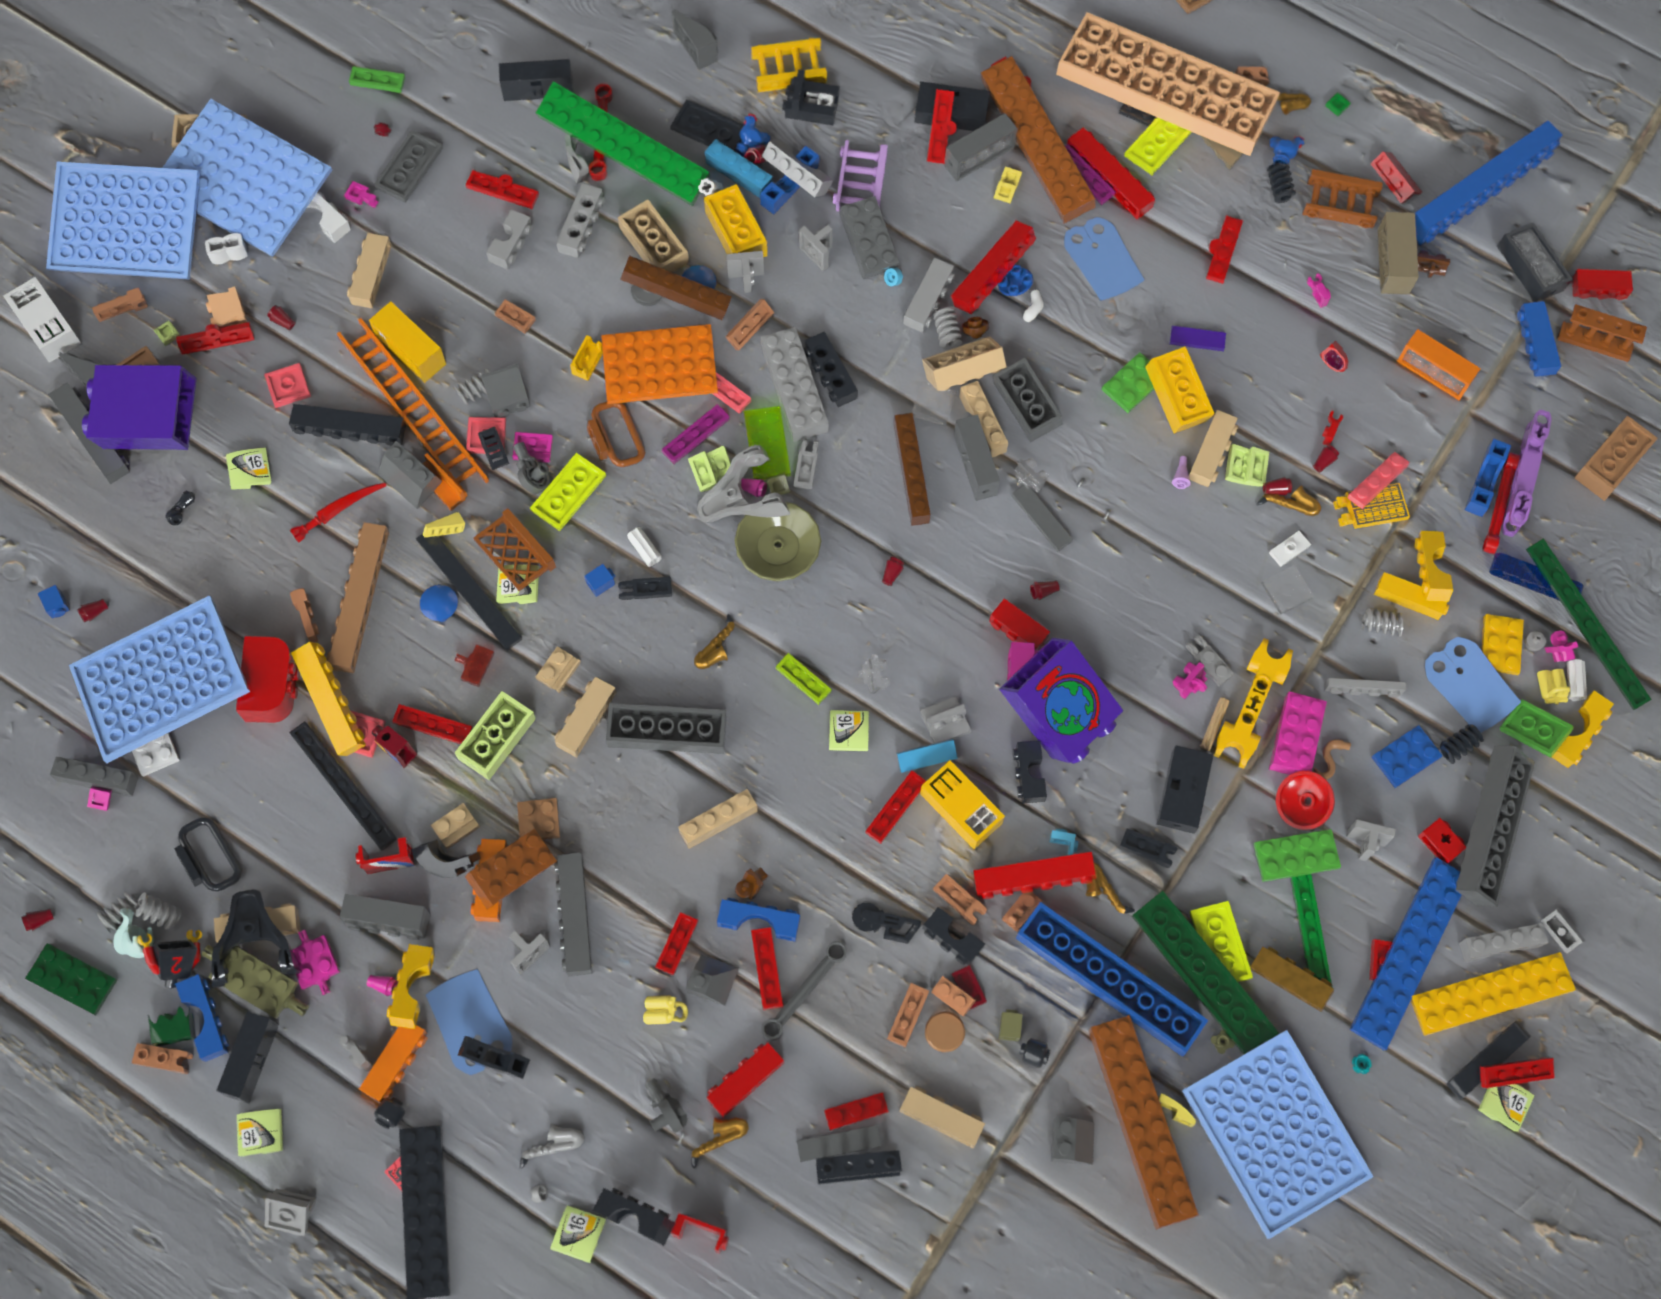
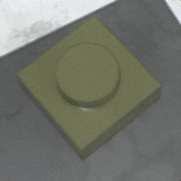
[767,473,790,495]

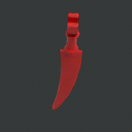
[290,483,387,543]

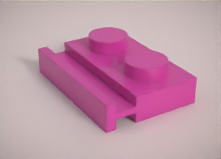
[512,432,553,463]

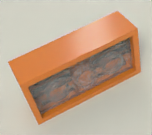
[1397,329,1481,401]

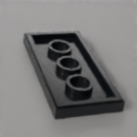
[670,99,744,152]

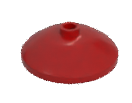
[1276,771,1335,830]

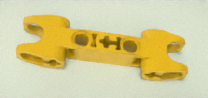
[1214,638,1293,769]

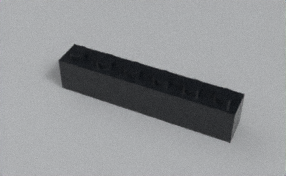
[289,404,406,446]

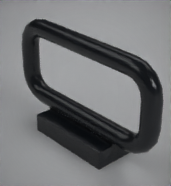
[174,817,242,892]

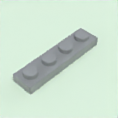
[1325,678,1406,697]

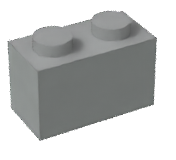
[1540,909,1586,954]

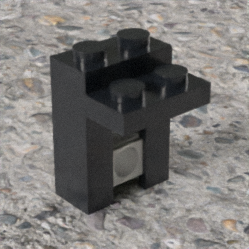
[782,69,840,126]

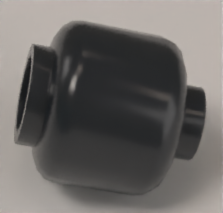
[1019,1038,1051,1068]
[374,1097,405,1129]

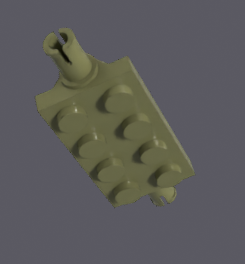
[201,945,309,1018]

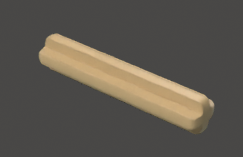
[1200,697,1229,751]

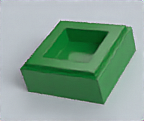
[1325,92,1351,117]

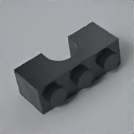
[1013,741,1047,804]
[922,907,985,966]

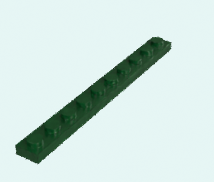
[1526,538,1652,710]

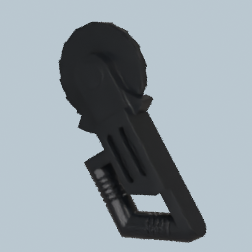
[852,902,922,944]

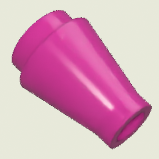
[741,478,767,498]
[367,975,399,996]

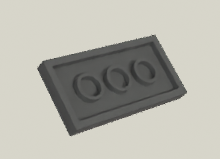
[374,130,443,203]

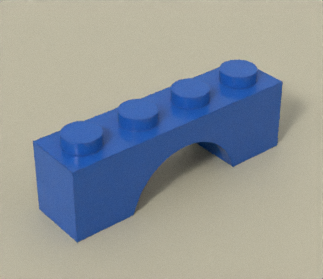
[760,146,819,215]
[1464,439,1511,517]
[717,898,800,942]
[175,974,229,1062]

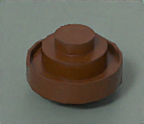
[962,317,989,339]

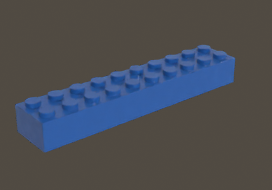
[1415,120,1563,246]
[1015,902,1208,1057]

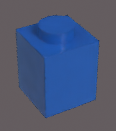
[584,564,615,597]
[38,585,70,619]

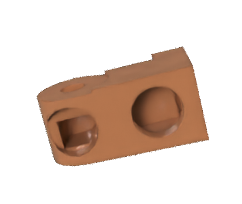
[1235,67,1269,86]

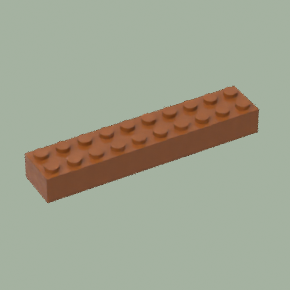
[981,56,1096,224]
[1088,1015,1199,1230]

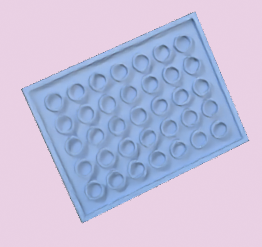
[162,99,332,257]
[46,162,200,279]
[69,595,250,763]
[1182,1030,1374,1239]

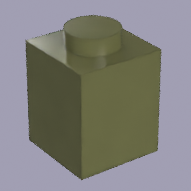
[999,1009,1023,1042]

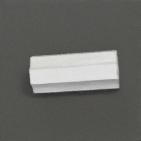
[698,179,723,196]
[627,527,662,567]
[1567,659,1587,701]

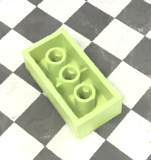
[455,691,536,780]

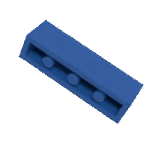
[1517,301,1561,377]

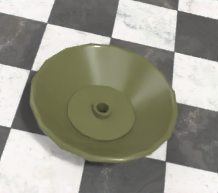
[734,502,822,582]

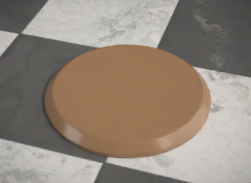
[925,1012,965,1052]

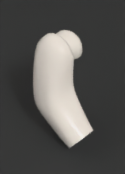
[1023,290,1044,322]

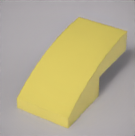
[994,167,1022,204]
[1158,1094,1196,1127]

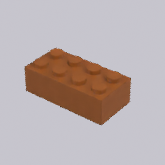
[465,828,557,909]

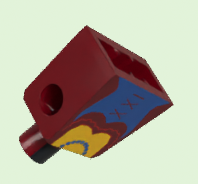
[372,725,417,768]

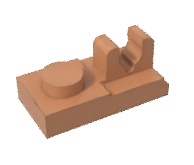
[1001,892,1042,932]

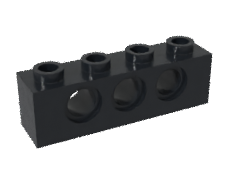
[803,331,858,407]

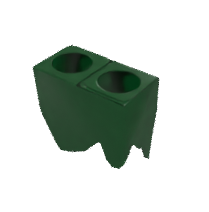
[148,1006,196,1047]

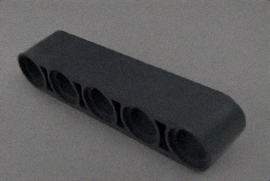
[1446,1020,1531,1100]

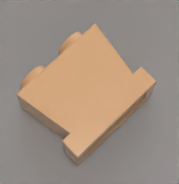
[206,287,247,328]

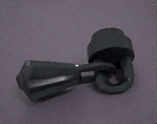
[165,491,195,526]

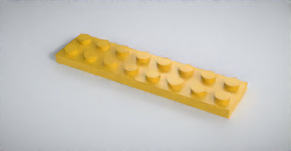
[1411,952,1576,1036]

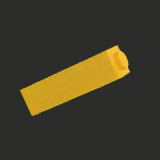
[1374,572,1450,620]

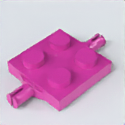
[293,930,340,995]

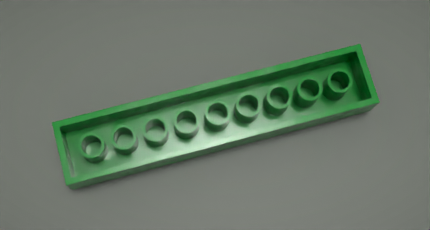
[536,82,710,206]

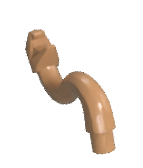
[1314,739,1351,780]

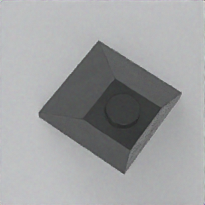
[686,954,739,1006]

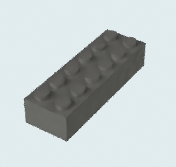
[606,703,727,754]

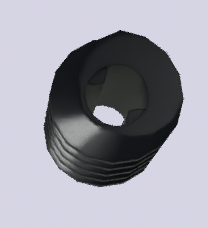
[1267,163,1296,204]
[1440,724,1484,764]

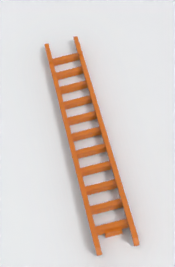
[337,318,489,498]

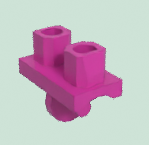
[1545,631,1578,662]
[1173,662,1207,699]

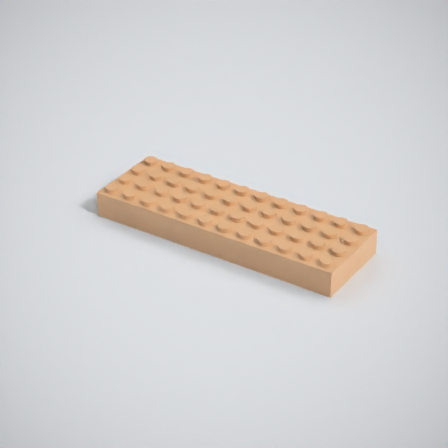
[1056,12,1280,156]

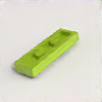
[776,653,832,705]

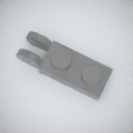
[794,439,819,490]
[1186,635,1235,687]

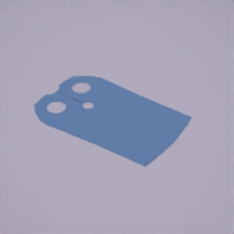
[1064,217,1145,301]
[1425,637,1521,732]
[426,969,512,1075]

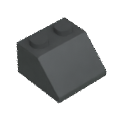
[1051,1117,1095,1165]

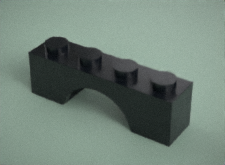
[592,1188,676,1246]

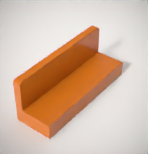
[423,453,466,511]

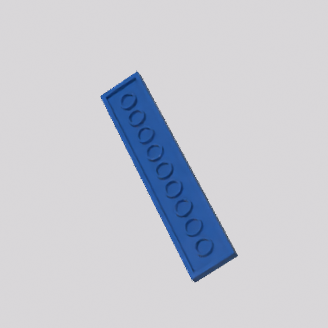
[1349,857,1462,1051]

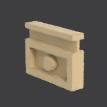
[536,646,581,693]
[430,803,480,849]

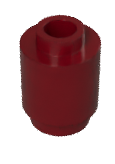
[745,145,767,165]

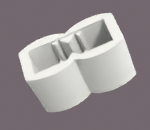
[205,233,248,264]

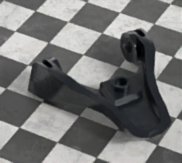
[211,889,302,988]

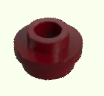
[374,122,392,137]

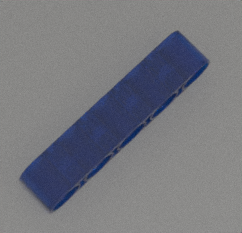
[1489,553,1584,601]

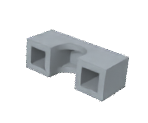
[486,209,533,269]

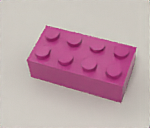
[1269,691,1327,775]

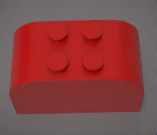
[236,636,300,723]

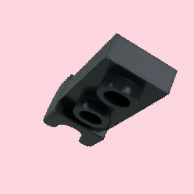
[1119,828,1178,868]

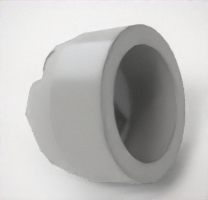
[530,1185,548,1202]

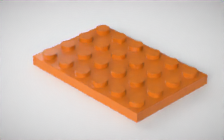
[601,324,718,404]

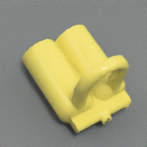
[1537,669,1571,705]
[643,995,688,1025]

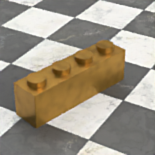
[1250,947,1334,1012]

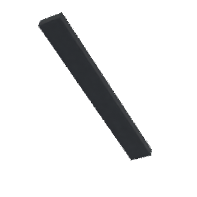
[415,533,522,651]
[289,721,397,851]

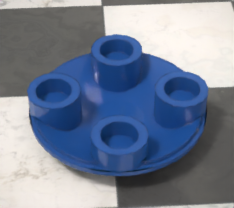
[682,265,717,289]
[998,265,1033,296]
[420,585,458,622]

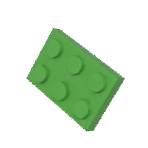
[1101,352,1154,413]
[1500,699,1573,758]

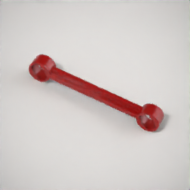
[589,83,613,181]
[1482,452,1520,555]

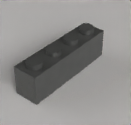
[50,756,138,796]

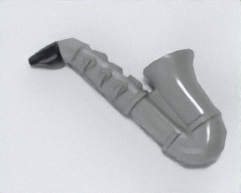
[520,1123,584,1169]

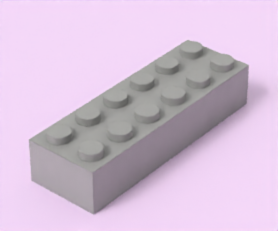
[760,327,828,442]

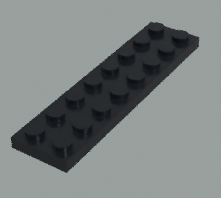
[399,1125,450,1299]

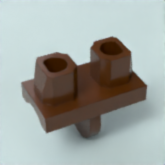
[1417,250,1450,278]
[735,867,768,900]

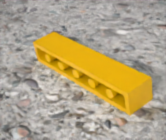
[291,642,366,756]

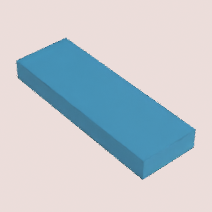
[896,739,958,773]

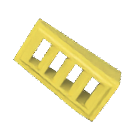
[423,512,465,537]

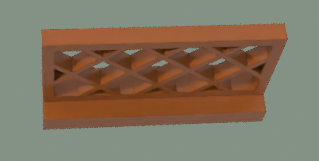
[473,508,556,591]

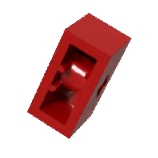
[1418,818,1466,864]

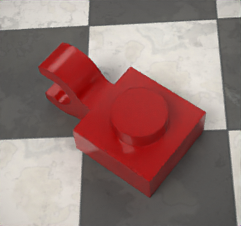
[1322,411,1343,445]

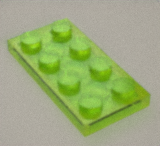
[744,406,791,480]

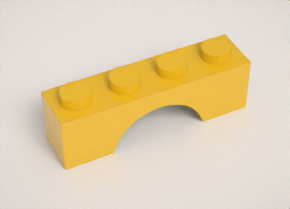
[1415,531,1453,602]
[1552,691,1614,768]
[387,944,435,1029]

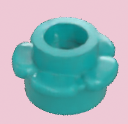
[1351,1054,1372,1074]

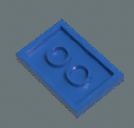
[1371,725,1443,788]

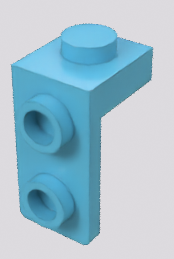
[1049,829,1078,855]

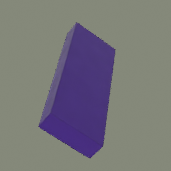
[1169,326,1226,352]

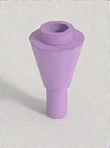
[1172,456,1191,489]

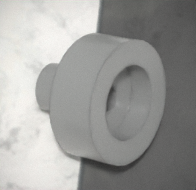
[1525,631,1546,652]

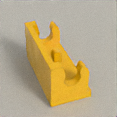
[570,335,603,381]

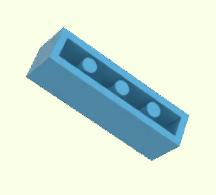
[705,139,773,198]

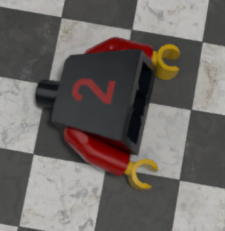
[137,929,202,988]

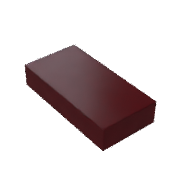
[951,965,987,1011]

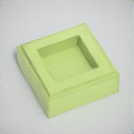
[154,320,180,346]

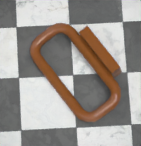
[587,401,645,467]

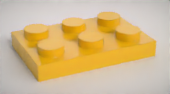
[1481,614,1524,675]

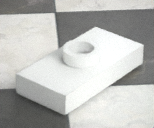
[1269,531,1311,567]

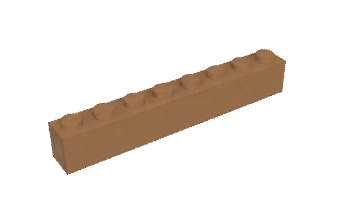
[326,522,389,673]

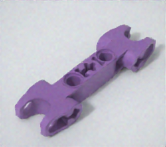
[1501,409,1552,537]

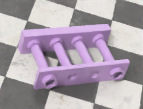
[833,140,888,211]

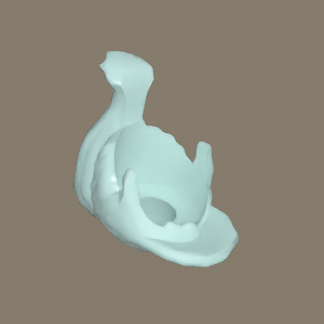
[113,908,154,958]

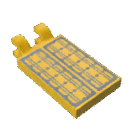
[1333,483,1410,529]

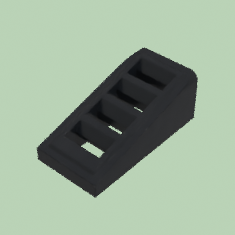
[478,427,510,470]

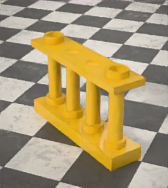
[751,38,827,92]

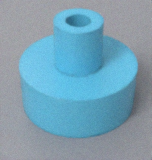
[884,267,903,286]

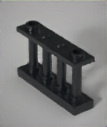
[816,1150,902,1185]

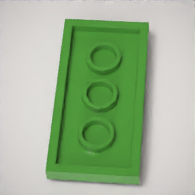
[1253,829,1341,882]

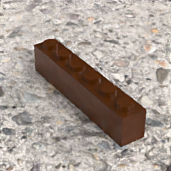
[620,255,732,320]
[893,413,931,526]

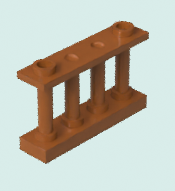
[1302,169,1383,228]
[1557,304,1647,362]

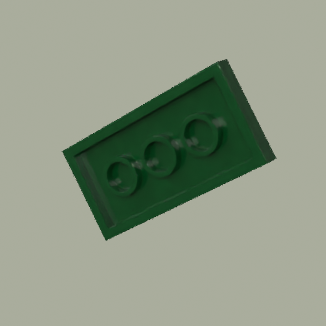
[25,943,117,1016]

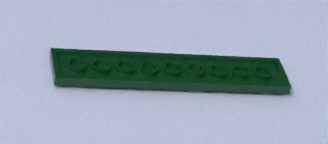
[1131,891,1280,1055]

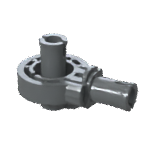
[513,442,550,495]
[645,1079,688,1134]

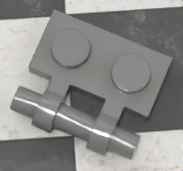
[339,1035,373,1072]

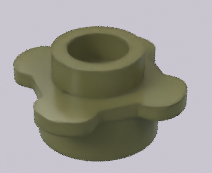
[1211,1030,1235,1054]

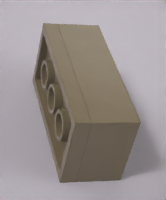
[1377,212,1419,295]

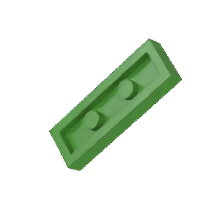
[349,66,405,93]

